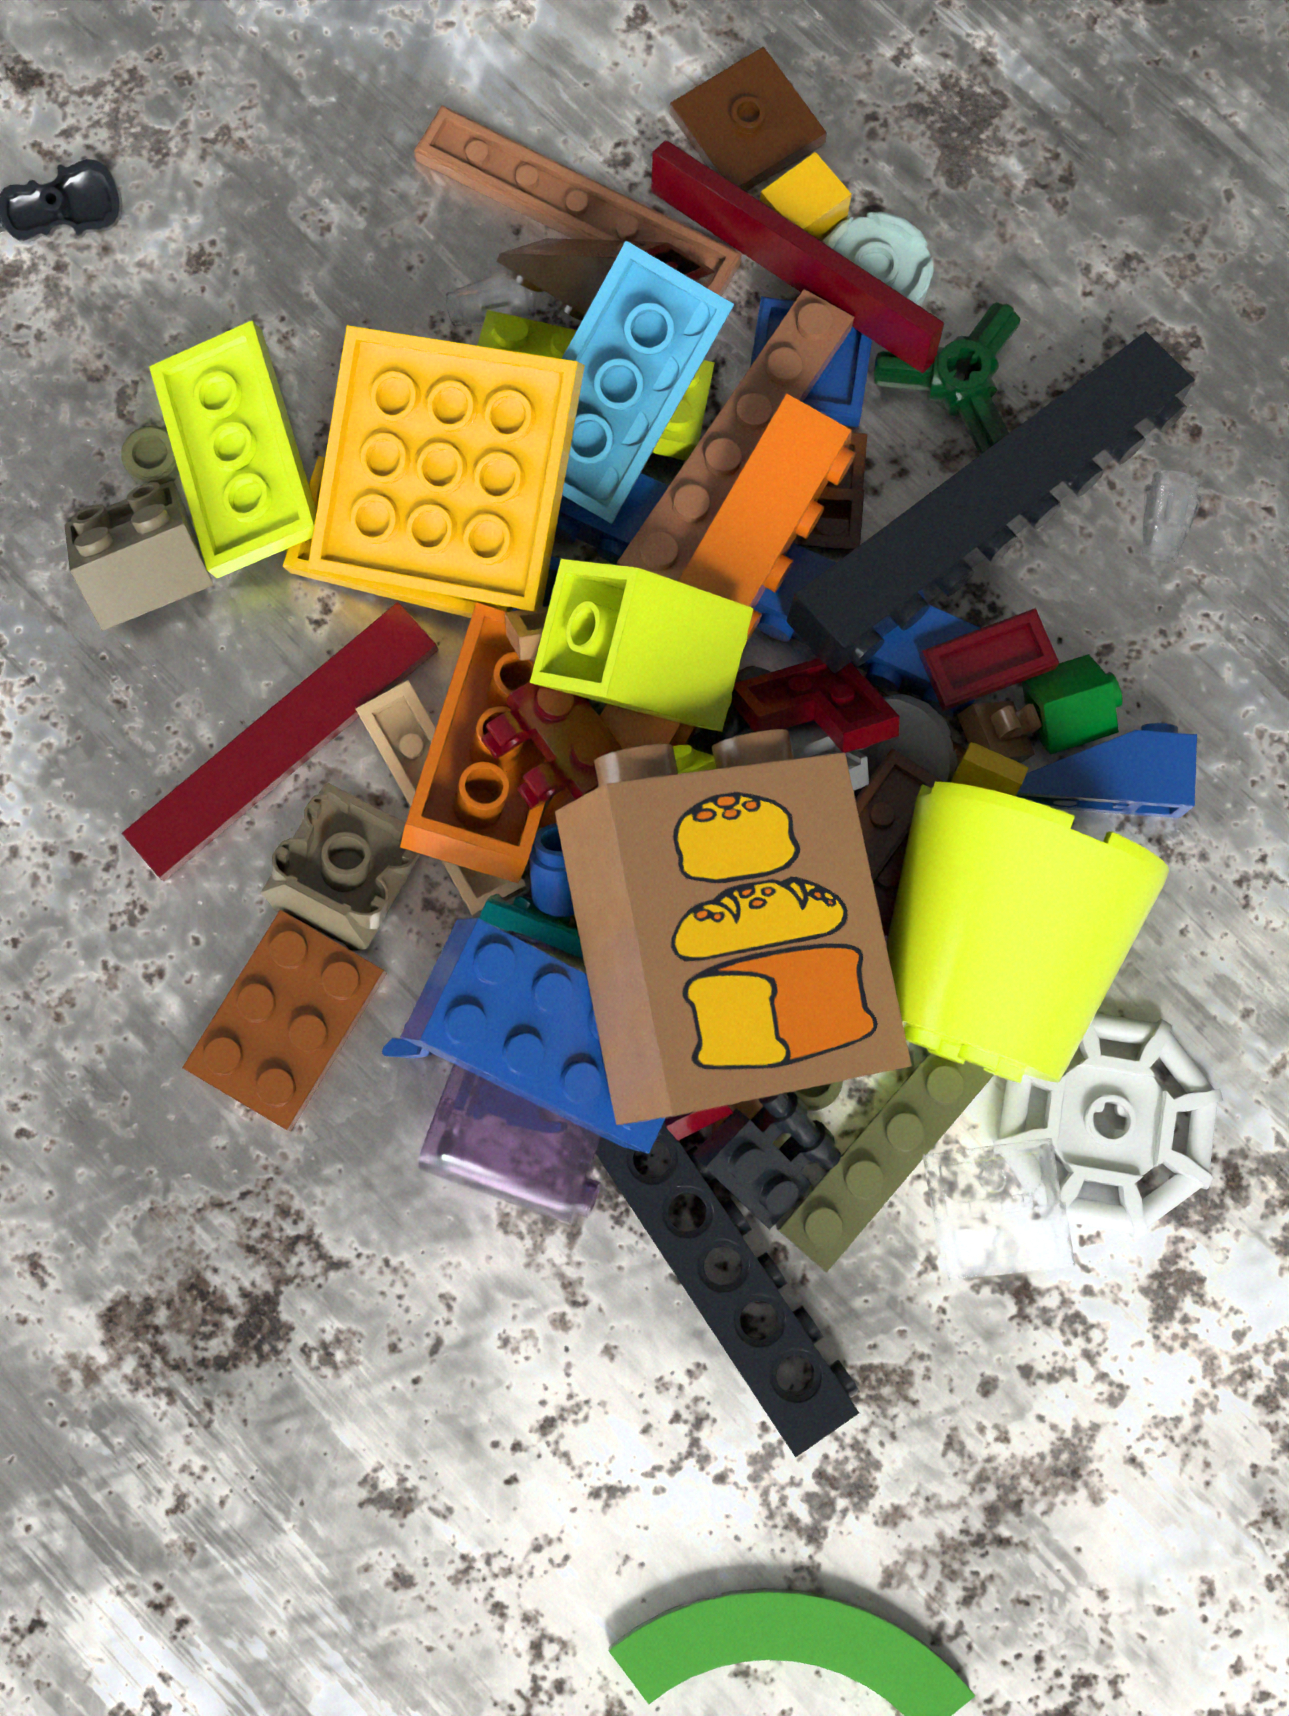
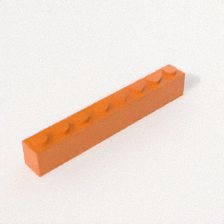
[538,393,856,828]

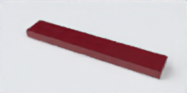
[651,140,944,374]
[121,602,438,881]

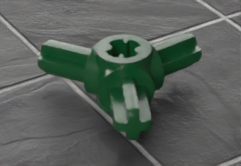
[873,302,1020,455]

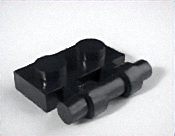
[692,1091,841,1230]

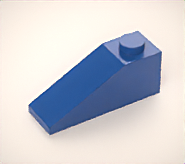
[1016,723,1197,819]

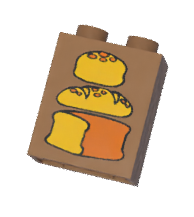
[555,730,912,1125]

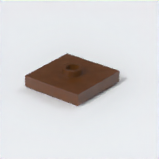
[669,46,827,192]

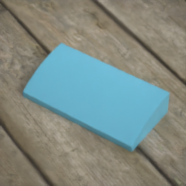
[562,241,734,524]

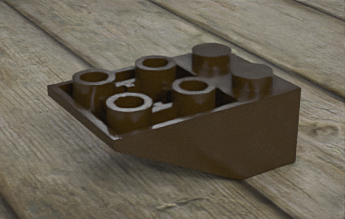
[496,238,716,321]

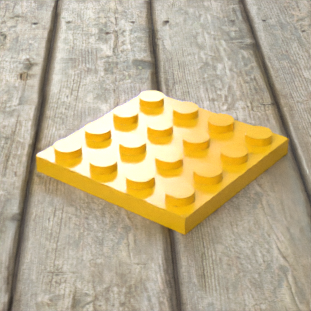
[307,325,585,612]

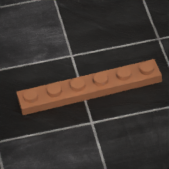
[617,289,854,581]

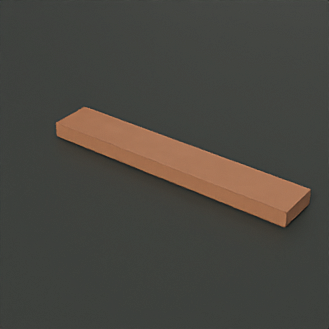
[414,105,742,297]

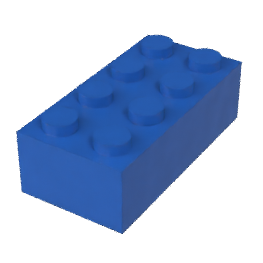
[400,918,666,1154]

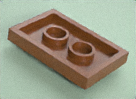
[182,910,387,1131]

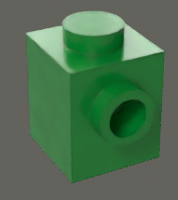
[1022,654,1123,755]

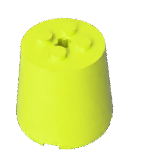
[886,782,1169,1083]

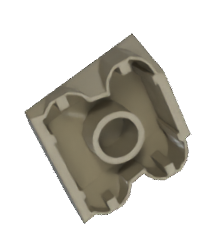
[261,783,421,951]

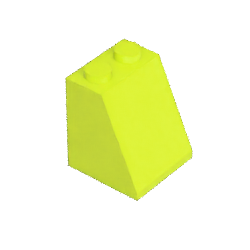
[530,559,754,732]

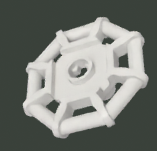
[993,1013,1223,1238]

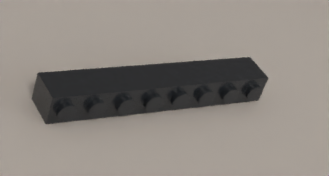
[786,331,1195,674]

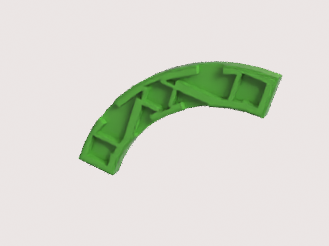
[608,1588,975,1716]

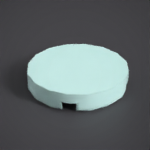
[824,212,934,305]

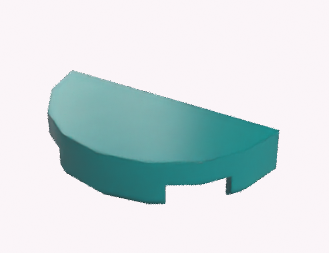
[479,894,584,961]

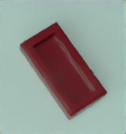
[919,608,1059,711]

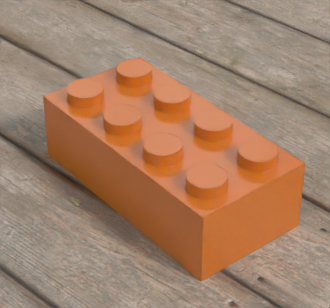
[400,602,547,883]

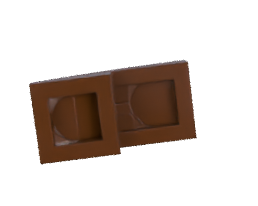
[800,432,868,550]

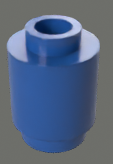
[529,823,575,917]

